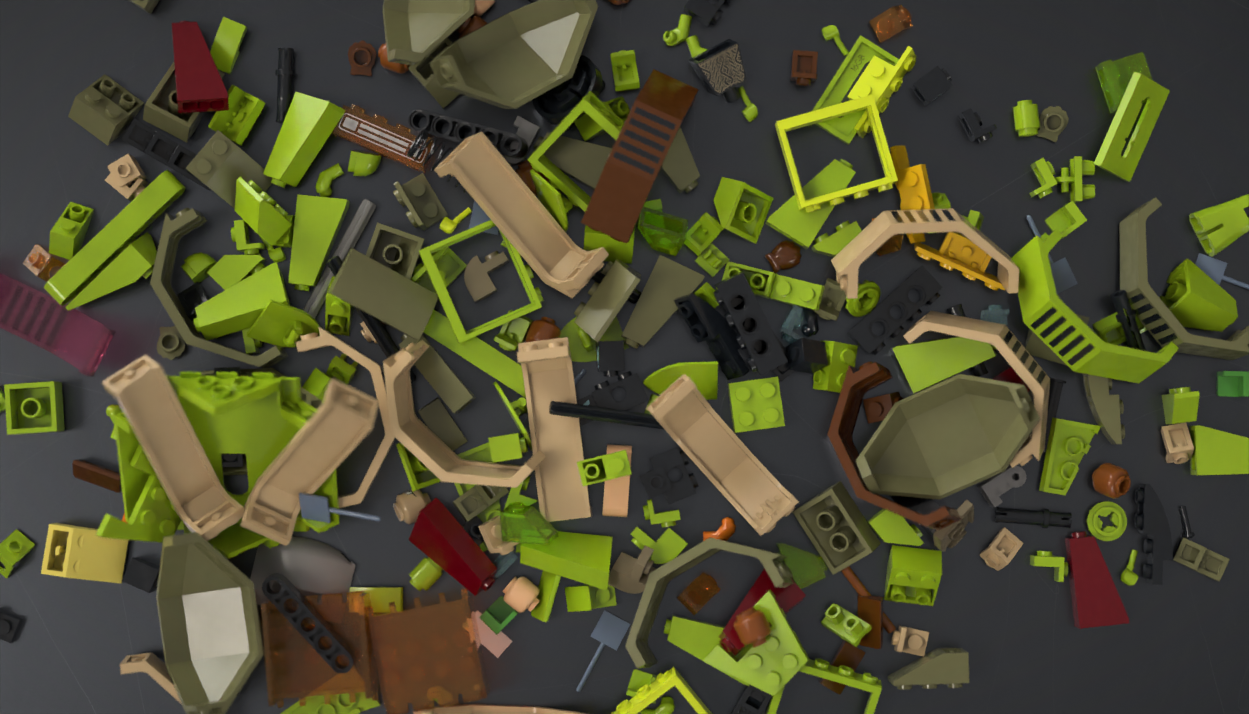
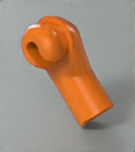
[703,517,736,541]

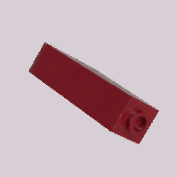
[172,21,229,113]
[409,498,497,596]
[1065,531,1129,629]
[719,568,806,656]

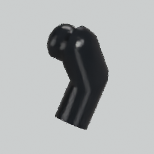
[801,307,819,337]

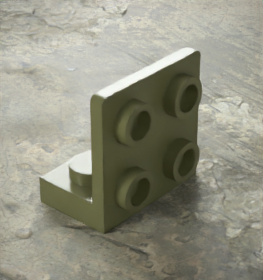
[393,173,448,231]

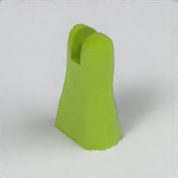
[1189,194,1249,257]

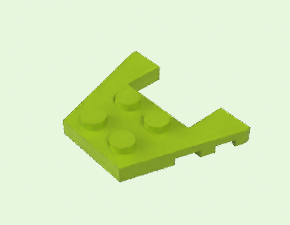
[96,444,182,543]
[703,590,809,696]

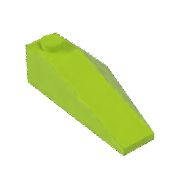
[65,232,157,311]

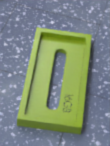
[812,35,899,145]
[1094,72,1170,182]

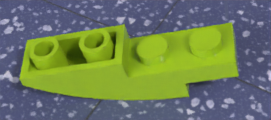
[722,261,825,311]

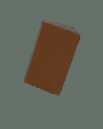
[72,459,122,493]
[858,596,883,649]
[819,640,866,695]

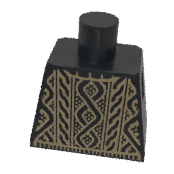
[689,39,746,103]

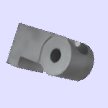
[504,116,541,165]
[977,466,1026,508]

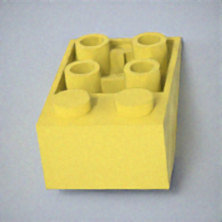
[41,523,129,583]

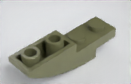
[1083,374,1125,445]

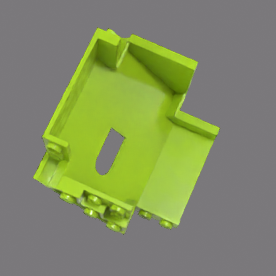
[114,371,339,559]

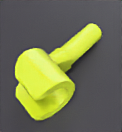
[440,207,472,234]

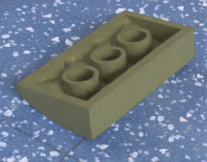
[328,248,438,340]

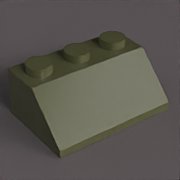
[366,222,425,280]
[574,258,641,342]
[793,481,881,575]

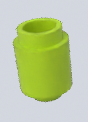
[1013,100,1040,137]
[409,557,443,591]

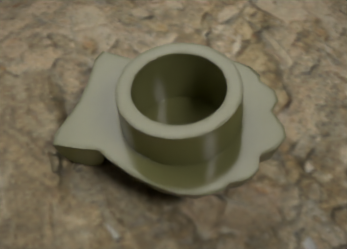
[1037,106,1069,142]
[157,326,185,360]

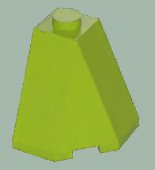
[1160,258,1238,332]

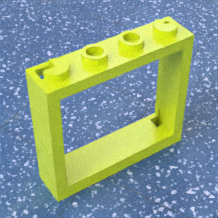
[775,94,898,213]
[612,667,712,714]

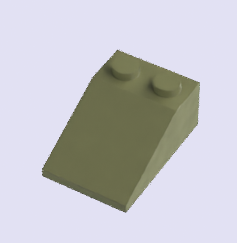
[143,62,225,143]
[186,130,272,209]

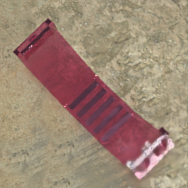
[0,273,116,377]

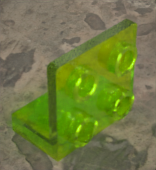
[1095,52,1152,114]

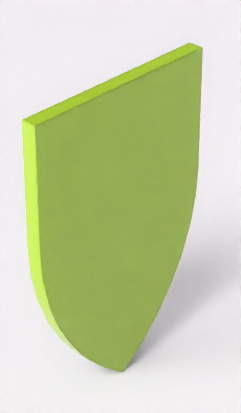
[530,169,573,232]
[247,299,320,347]
[560,316,629,362]
[643,361,718,400]
[493,382,532,451]

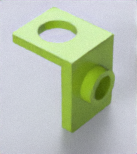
[0,529,35,579]

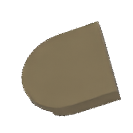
[933,500,974,552]

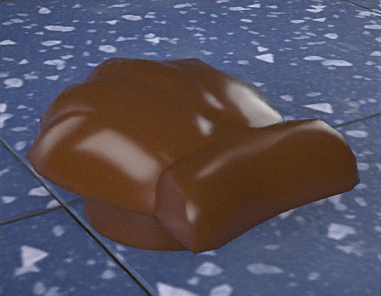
[348,40,376,76]
[765,240,802,274]

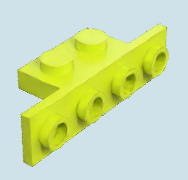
[847,46,917,138]

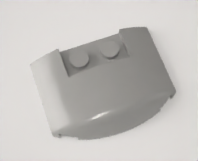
[250,537,356,623]

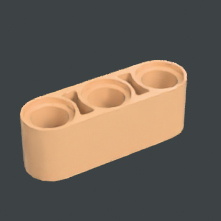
[602,444,632,517]

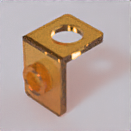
[23,244,65,282]

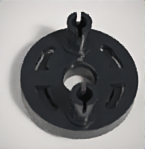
[532,55,606,131]

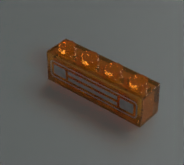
[332,104,436,174]

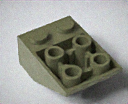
[887,648,969,690]

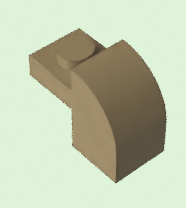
[464,251,509,303]
[608,546,656,594]

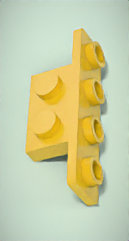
[890,145,935,244]
[914,232,1005,291]

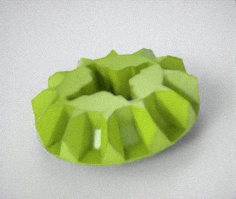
[845,279,881,317]
[1086,501,1127,541]

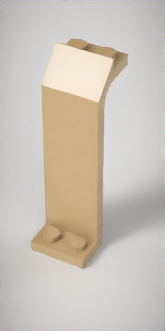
[434,132,609,298]
[517,337,593,523]
[102,355,245,541]
[240,379,379,546]

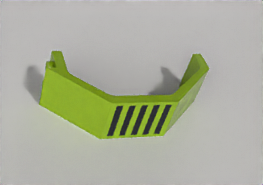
[1011,229,1179,384]

